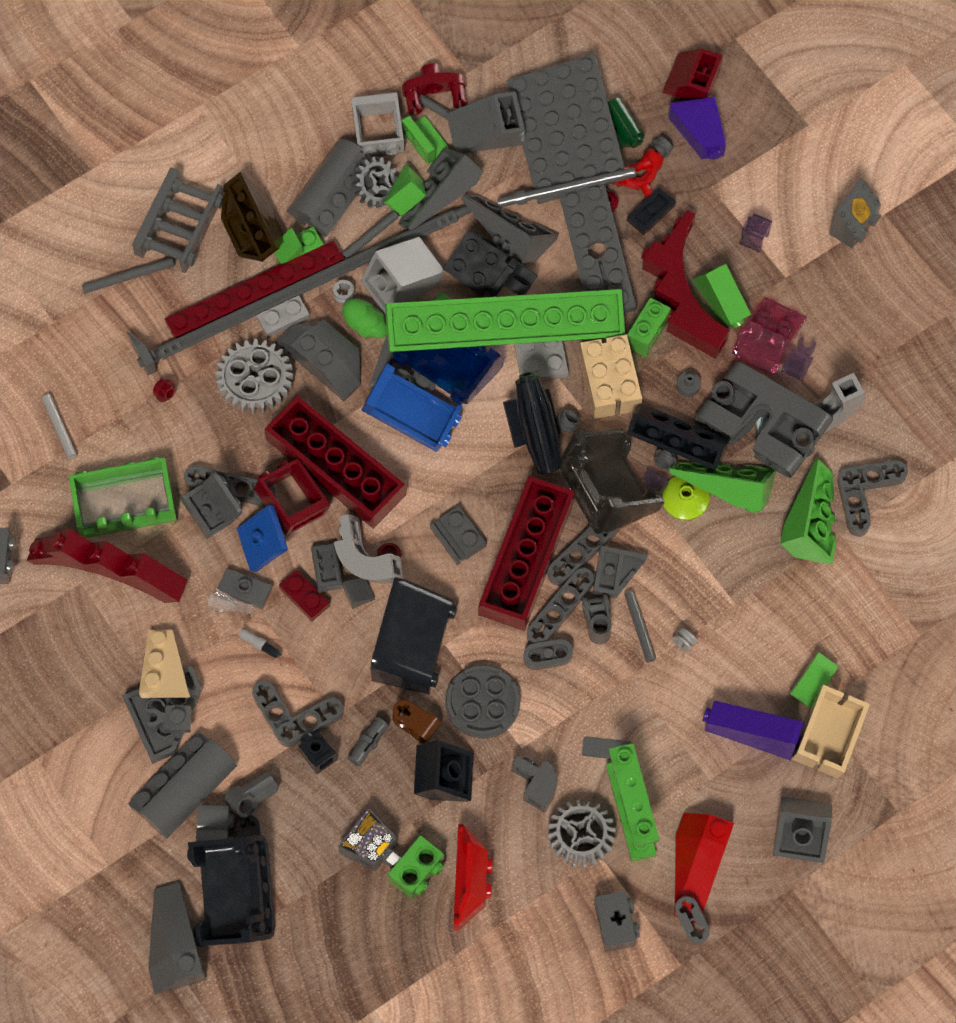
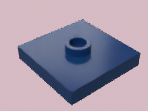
[237,505,288,572]

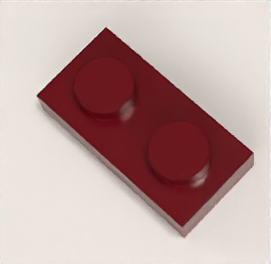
[279,569,330,622]

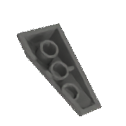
[398,147,483,230]
[461,194,558,265]
[148,882,205,995]

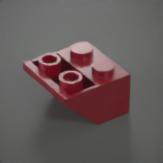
[663,48,723,101]

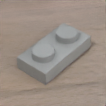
[256,295,310,338]

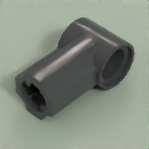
[225,772,279,817]

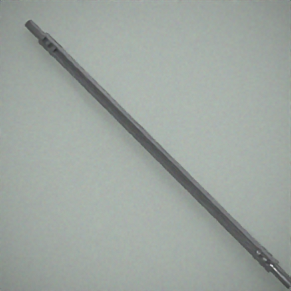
[137,205,472,368]

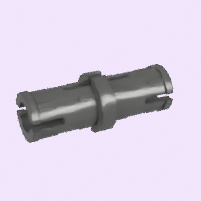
[347,717,389,767]

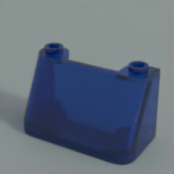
[391,346,504,405]

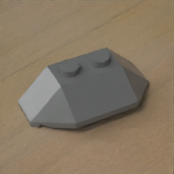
[275,320,360,401]

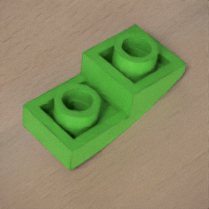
[789,652,838,708]

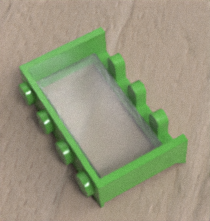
[69,457,177,538]

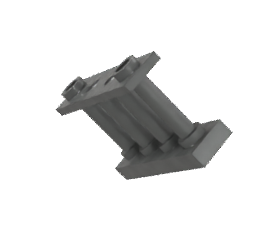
[132,167,224,273]

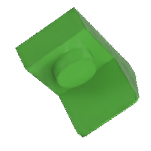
[274,227,324,265]

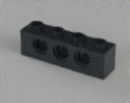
[627,404,730,470]

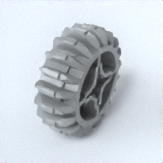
[547,799,616,869]

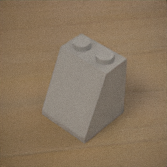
[361,237,445,315]

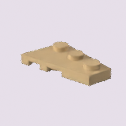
[139,630,190,698]

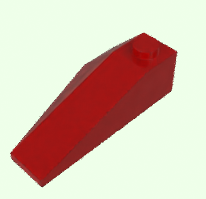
[674,813,734,924]

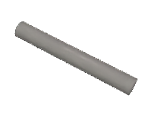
[42,394,77,459]

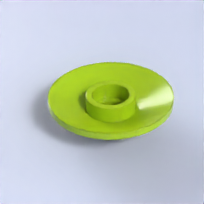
[661,476,710,520]

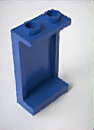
[361,364,463,452]

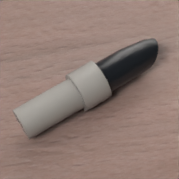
[239,628,282,658]

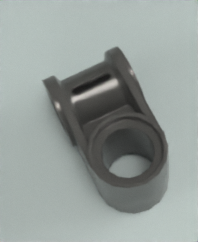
[582,594,611,644]

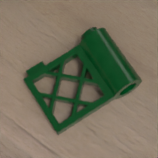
[608,98,645,150]

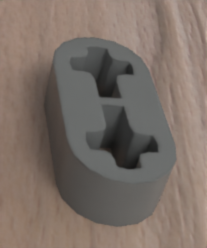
[675,896,710,943]

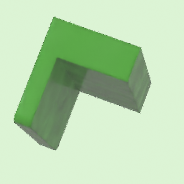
[402,116,450,165]

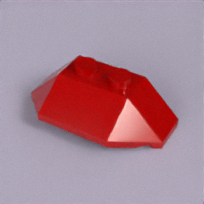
[453,824,493,931]

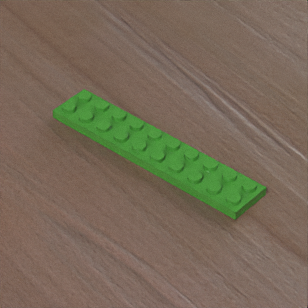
[385,289,625,352]

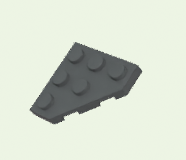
[122,666,202,764]

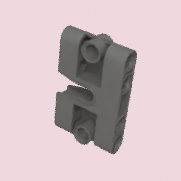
[694,361,833,478]

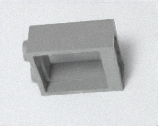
[351,92,404,158]

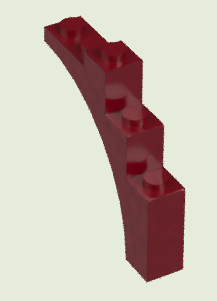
[641,210,730,359]
[27,529,187,603]

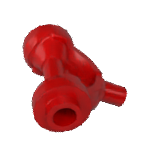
[611,148,663,199]

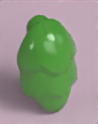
[342,298,387,338]

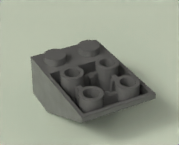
[446,91,525,154]

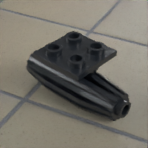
[503,372,561,474]

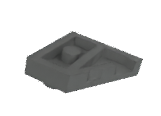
[592,545,647,599]

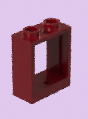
[254,458,330,536]

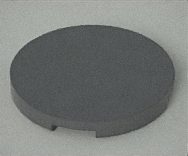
[445,665,521,739]

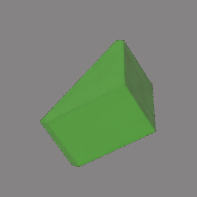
[384,165,426,216]

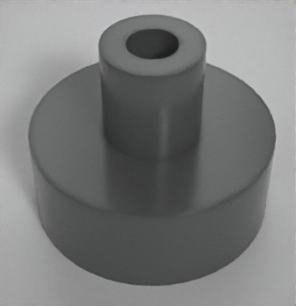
[676,371,701,397]

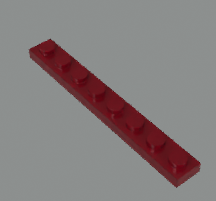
[165,240,345,339]

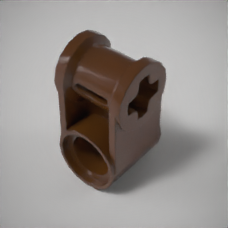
[392,700,441,744]

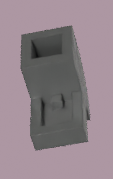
[512,756,557,813]

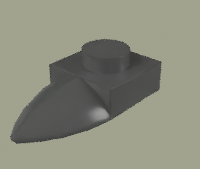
[127,331,158,376]

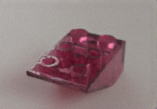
[732,297,807,374]

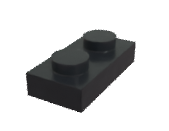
[627,188,676,235]

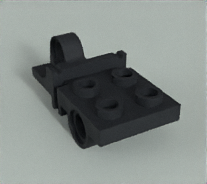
[443,229,538,297]

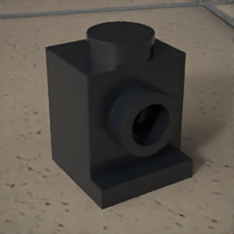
[298,731,337,774]

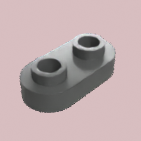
[523,639,573,670]

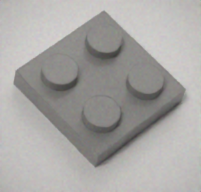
[514,341,569,381]

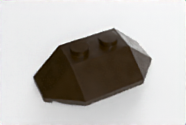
[221,172,283,262]

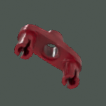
[401,63,468,115]

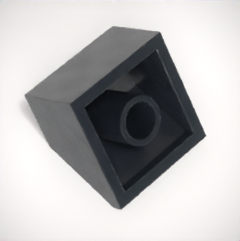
[414,740,474,802]

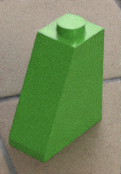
[692,264,751,328]

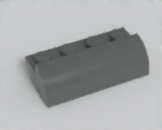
[286,139,376,237]
[128,732,237,839]

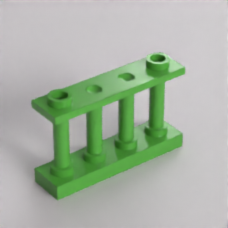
[606,743,660,862]

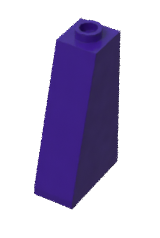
[702,700,804,761]

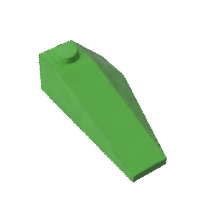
[780,459,836,565]
[670,461,776,513]

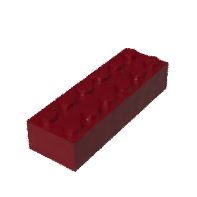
[264,395,406,529]
[478,476,575,631]

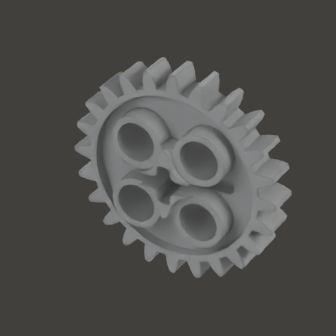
[215,339,294,414]

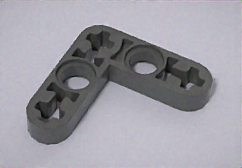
[837,461,908,537]
[252,681,343,747]

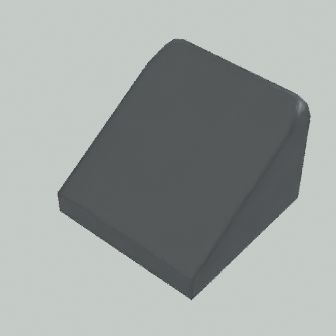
[342,578,375,609]

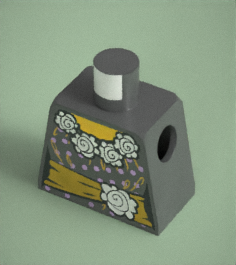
[338,809,402,871]

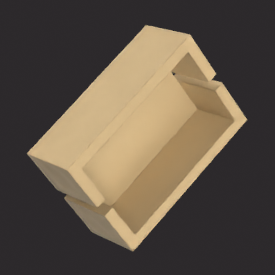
[579,335,642,419]
[791,685,870,779]

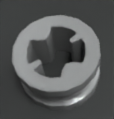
[333,280,354,304]
[672,628,697,652]

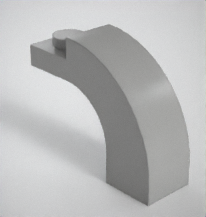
[815,372,865,433]
[334,514,403,584]

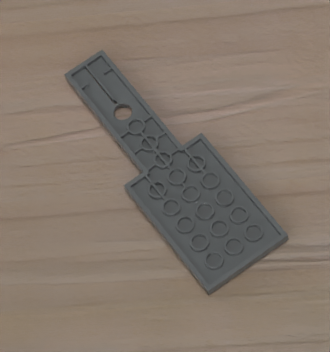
[507,54,637,314]

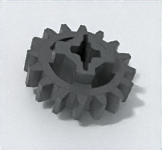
[351,156,398,208]

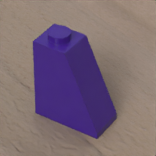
[668,97,726,160]

